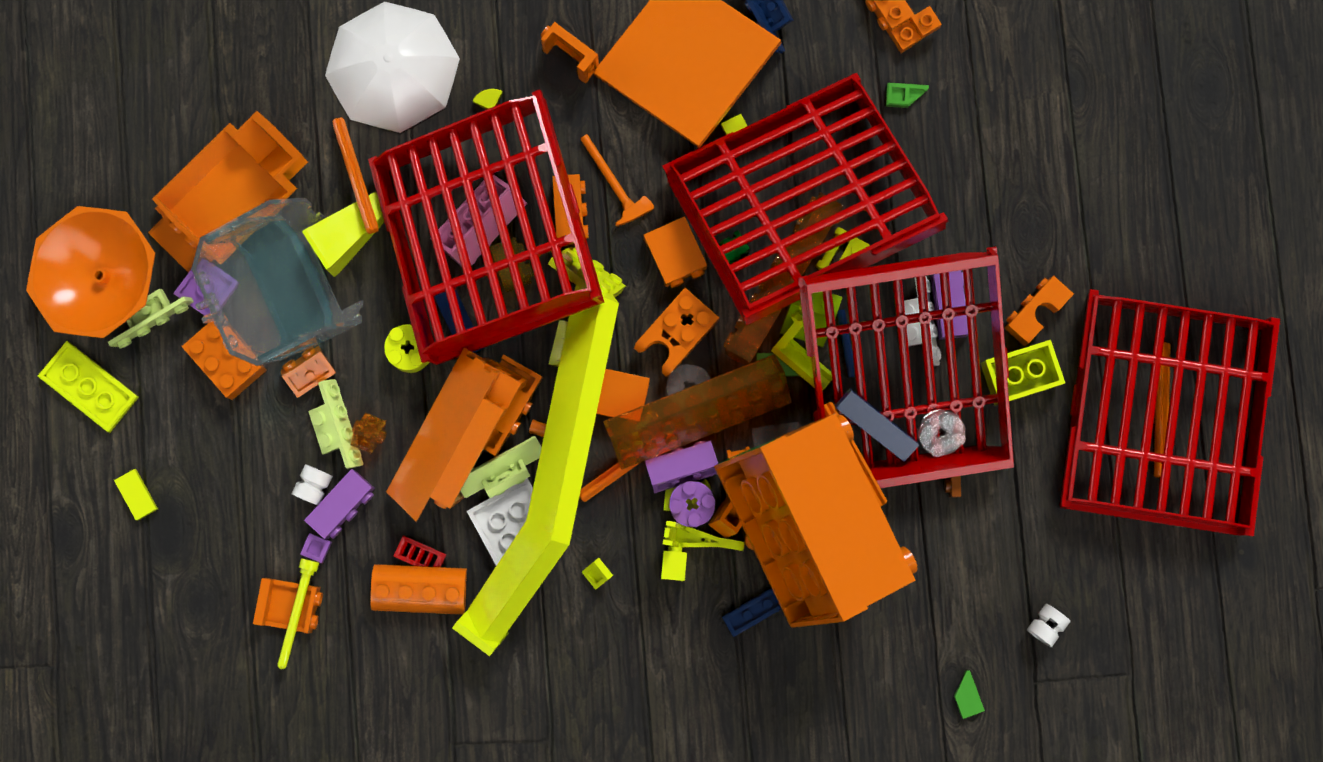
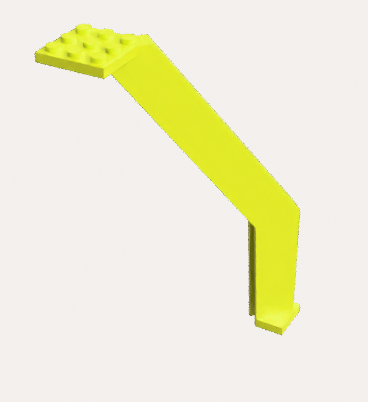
[452,246,626,656]

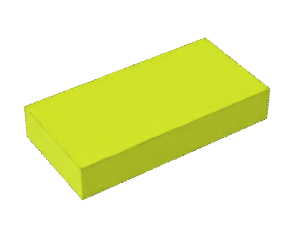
[114,469,158,520]

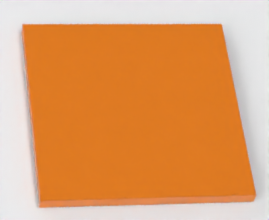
[593,0,782,148]

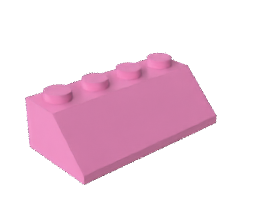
[430,175,527,266]

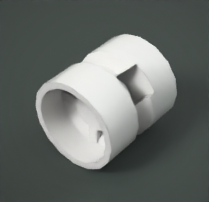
[291,464,333,505]
[1027,604,1070,648]

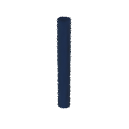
[837,310,855,378]

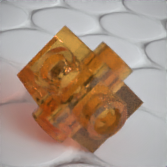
[351,413,387,454]

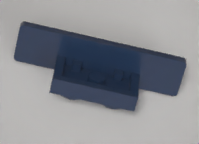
[745,0,793,54]

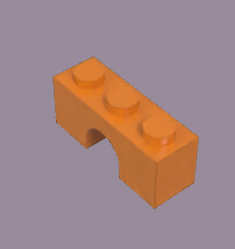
[1004,276,1074,346]

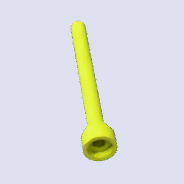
[278,558,319,669]

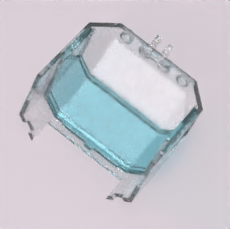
[192,198,363,366]

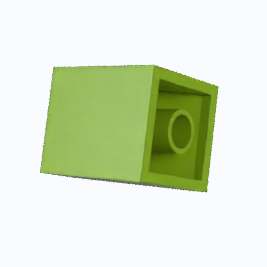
[780,292,842,347]

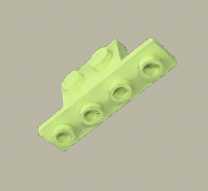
[108,289,194,348]
[308,379,363,469]
[461,436,542,498]

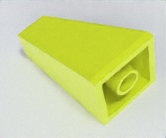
[302,191,384,277]

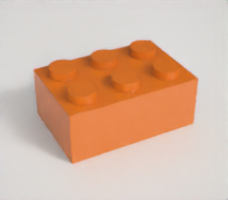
[181,316,267,400]

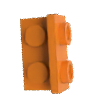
[281,346,336,398]

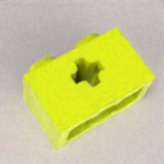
[661,546,687,581]

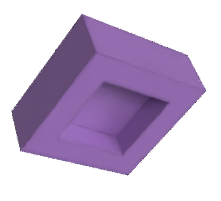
[300,533,332,563]

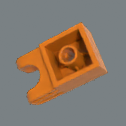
[634,288,719,377]

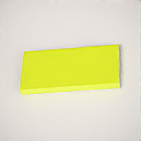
[38,341,139,433]

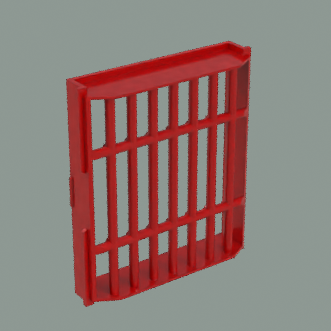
[662,73,948,326]
[368,90,605,365]
[798,246,1014,488]
[1060,289,1280,536]

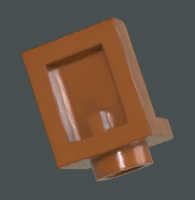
[944,476,961,498]

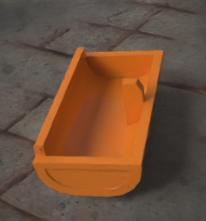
[371,564,467,615]

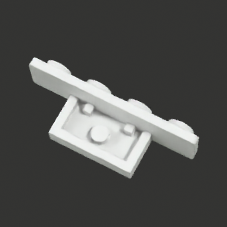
[904,276,941,366]

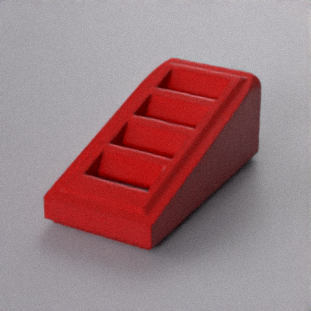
[394,535,447,567]

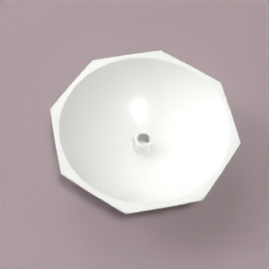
[325,2,460,133]

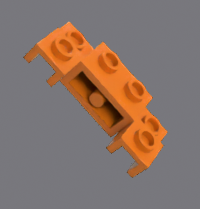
[865,0,942,53]
[484,354,543,456]

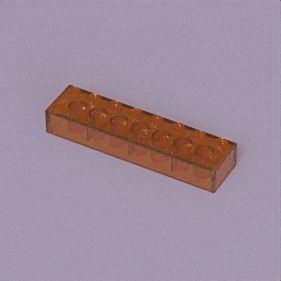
[723,192,844,368]
[603,354,792,470]

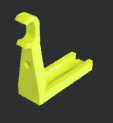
[771,304,832,391]
[663,521,745,551]

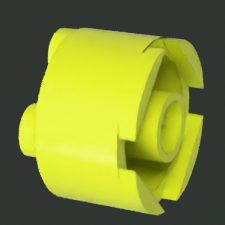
[384,324,430,373]

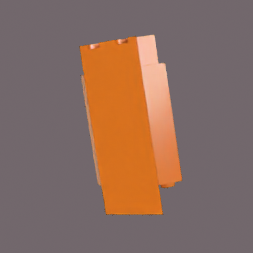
[148,111,308,273]
[386,348,528,522]

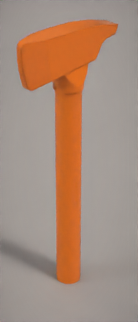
[580,134,654,226]

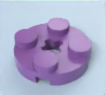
[669,481,715,527]

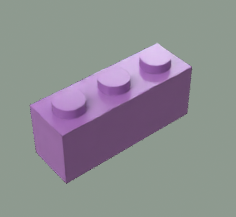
[930,270,968,340]
[645,441,718,493]
[304,469,375,539]

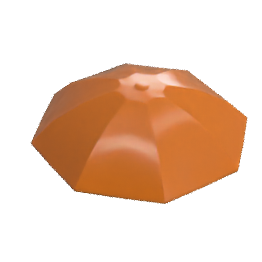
[26,206,155,338]

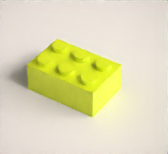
[980,340,1065,406]

